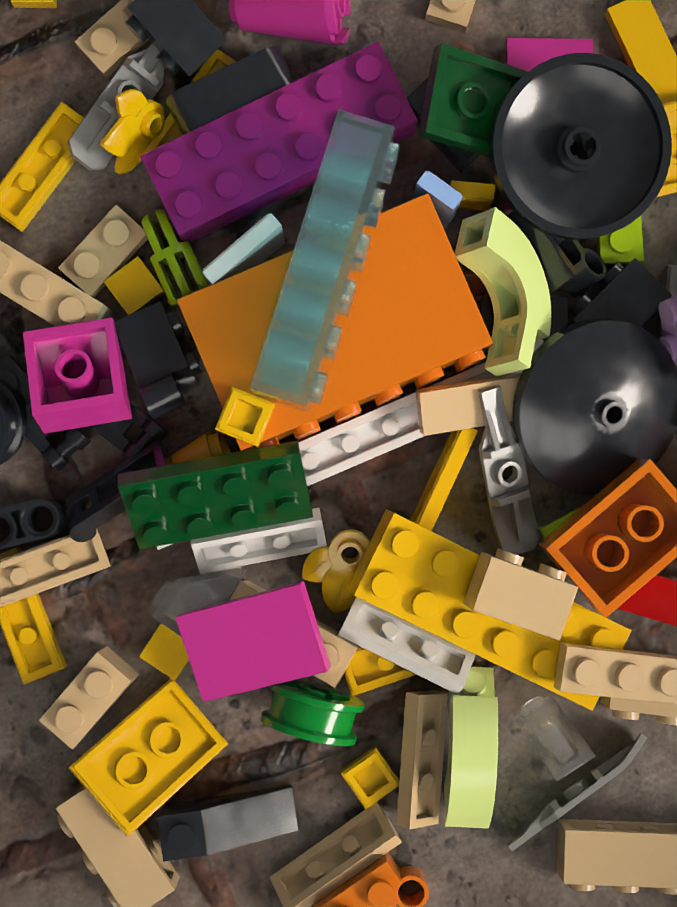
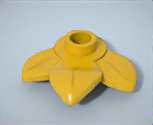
[100,89,165,174]
[302,530,370,613]

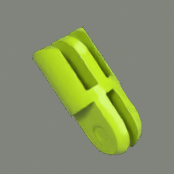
[141,209,209,307]

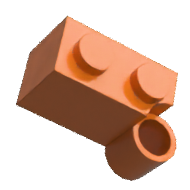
[313,852,429,907]

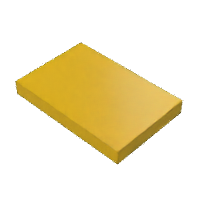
[68,678,228,836]

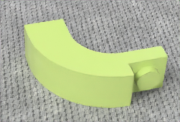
[455,207,551,376]
[444,667,498,828]

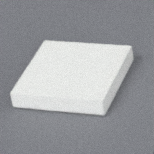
[202,213,285,285]

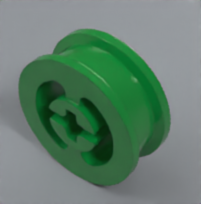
[260,680,365,746]

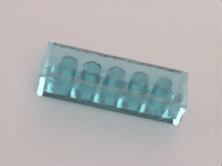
[250,109,400,412]

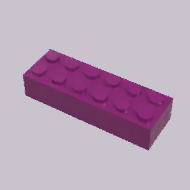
[140,41,417,243]

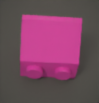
[23,317,132,434]

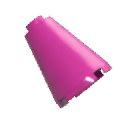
[229,0,350,46]

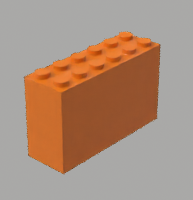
[177,193,493,451]

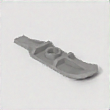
[67,42,164,171]
[478,385,541,555]
[508,733,647,852]

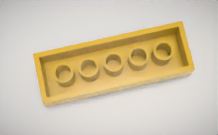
[347,509,632,711]

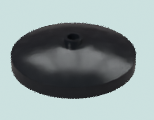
[489,53,672,240]
[512,318,677,495]

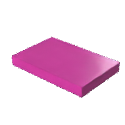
[175,581,331,702]

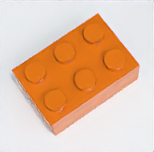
[538,459,677,618]

